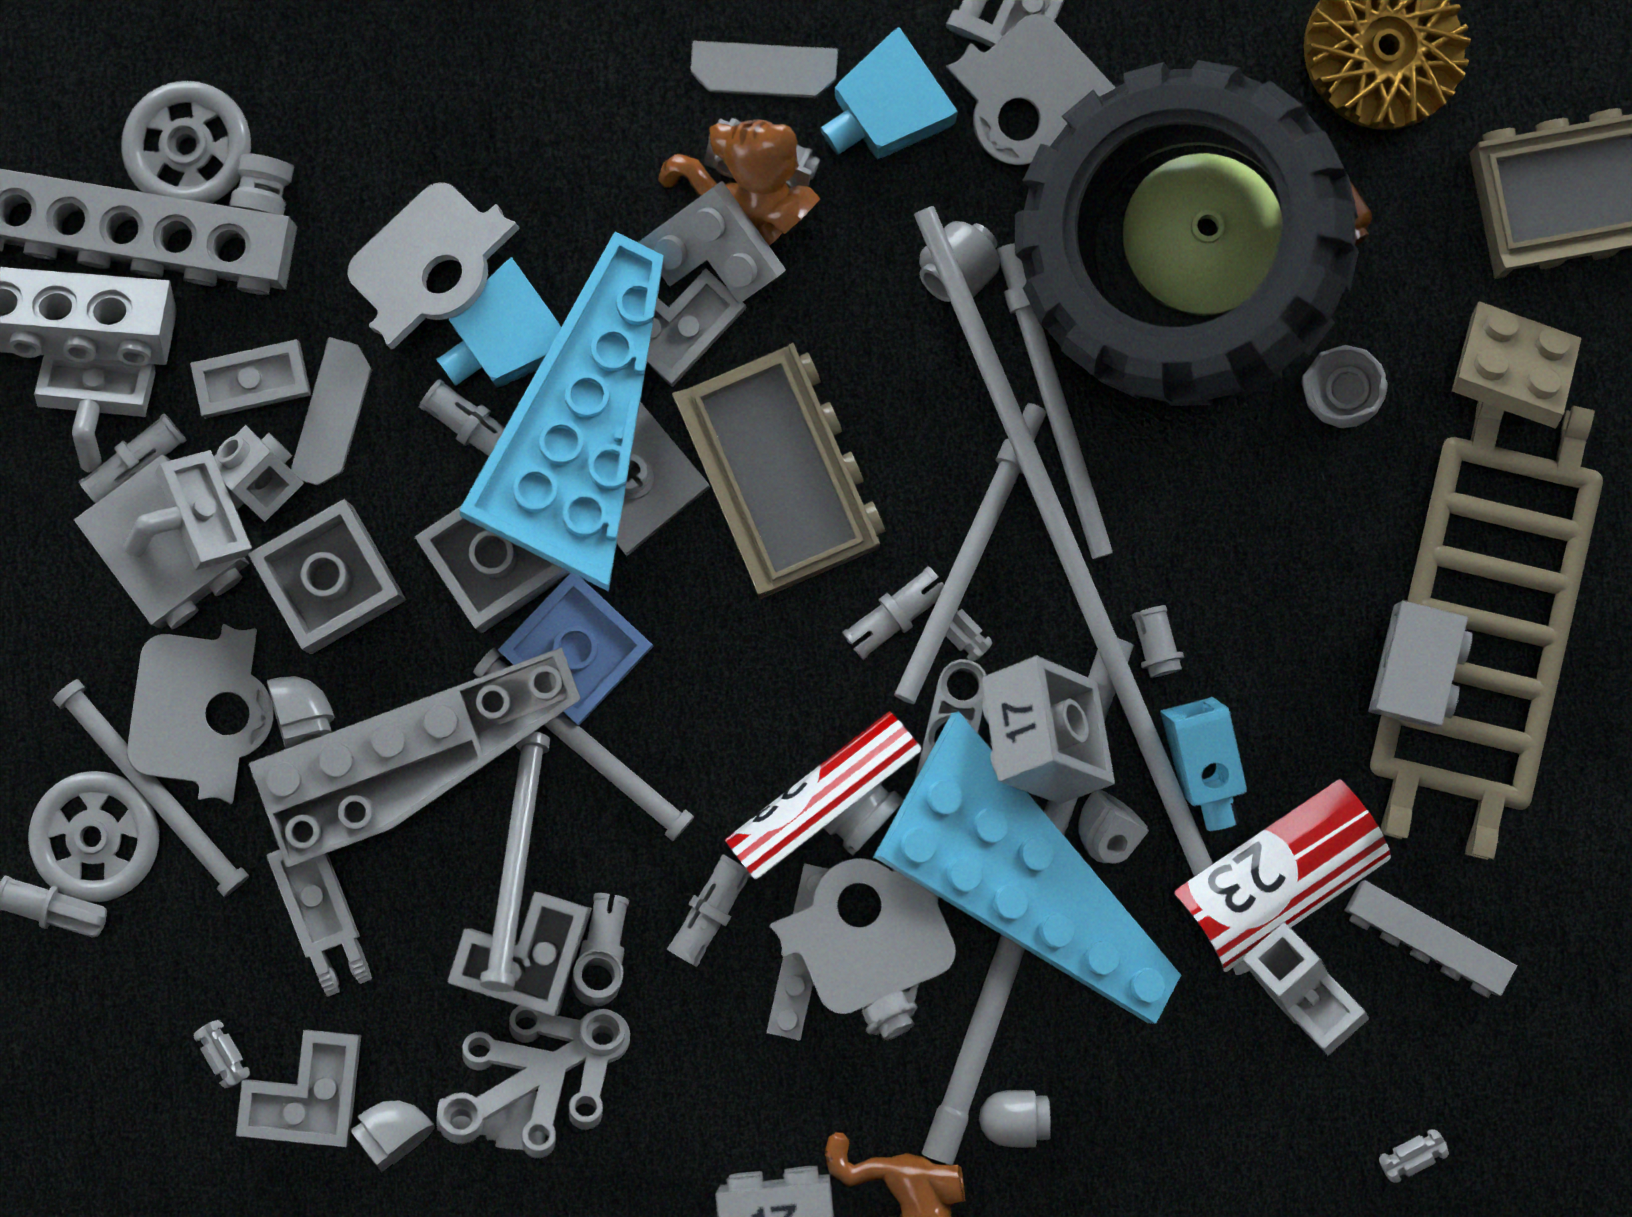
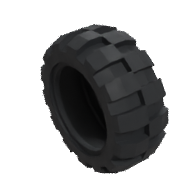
[1015,61,1359,406]

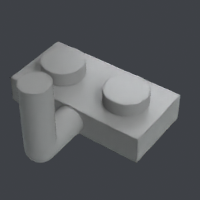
[34,355,156,472]
[124,450,251,570]

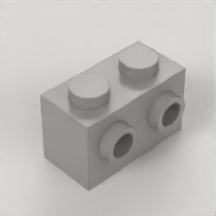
[1368,601,1472,728]

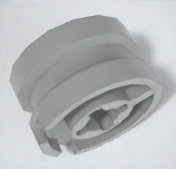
[823,782,904,856]

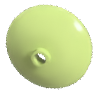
[1122,154,1282,315]

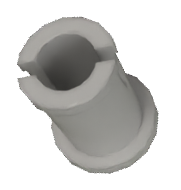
[1132,605,1184,678]

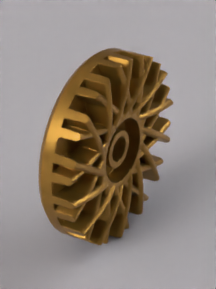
[1304,0,1471,130]

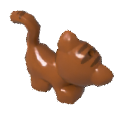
[658,120,820,246]
[825,1132,965,1217]

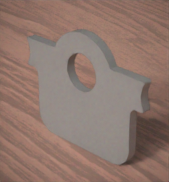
[947,14,1115,165]
[348,183,519,349]
[127,624,274,804]
[770,859,955,1014]

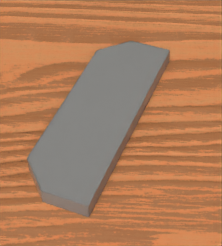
[691,41,838,98]
[291,337,372,486]

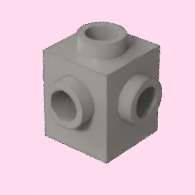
[214,425,304,522]

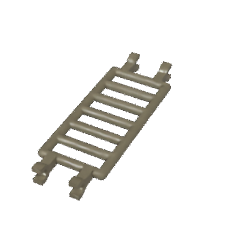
[1370,401,1603,860]

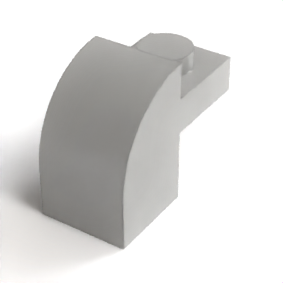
[1242,922,1369,1055]

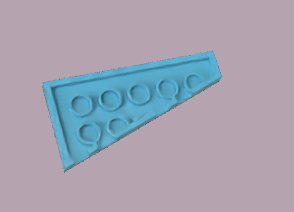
[459,232,664,591]
[874,712,1181,1023]

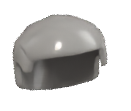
[1302,345,1388,428]

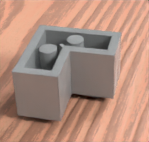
[448,892,592,1016]

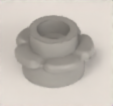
[863,991,917,1040]

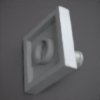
[616,402,710,556]

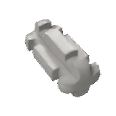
[945,609,992,662]
[194,1020,250,1088]
[1379,1130,1449,1183]

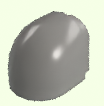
[267,676,335,749]
[1078,790,1149,863]
[979,1090,1050,1147]
[351,1101,435,1172]

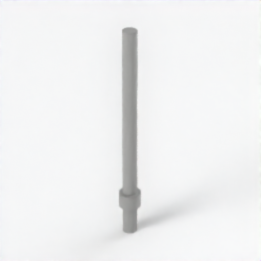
[996,243,1113,559]
[894,403,1047,704]

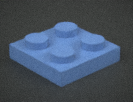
[498,573,653,725]

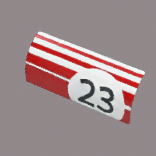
[725,711,921,878]
[1175,780,1391,972]

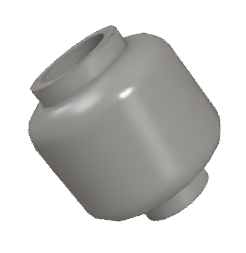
[920,221,1000,302]

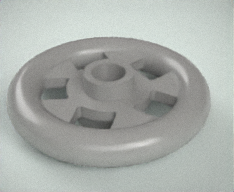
[122,81,251,203]
[28,771,159,902]

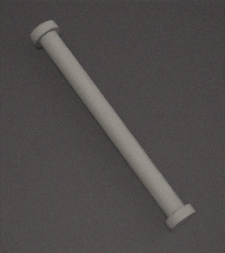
[473,647,694,841]
[53,679,249,897]
[480,732,550,992]

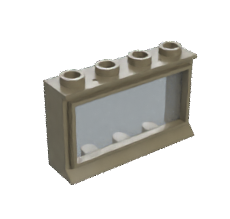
[1469,108,1632,279]
[672,343,885,599]

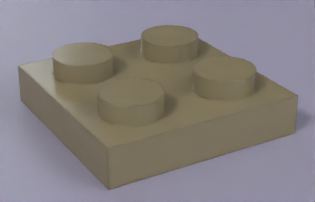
[1452,301,1581,429]

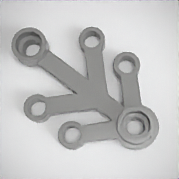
[438,1005,630,1158]

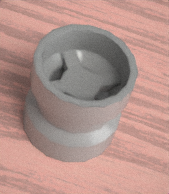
[229,153,294,215]

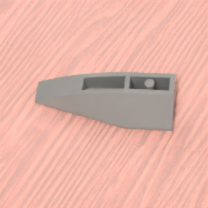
[249,647,581,867]

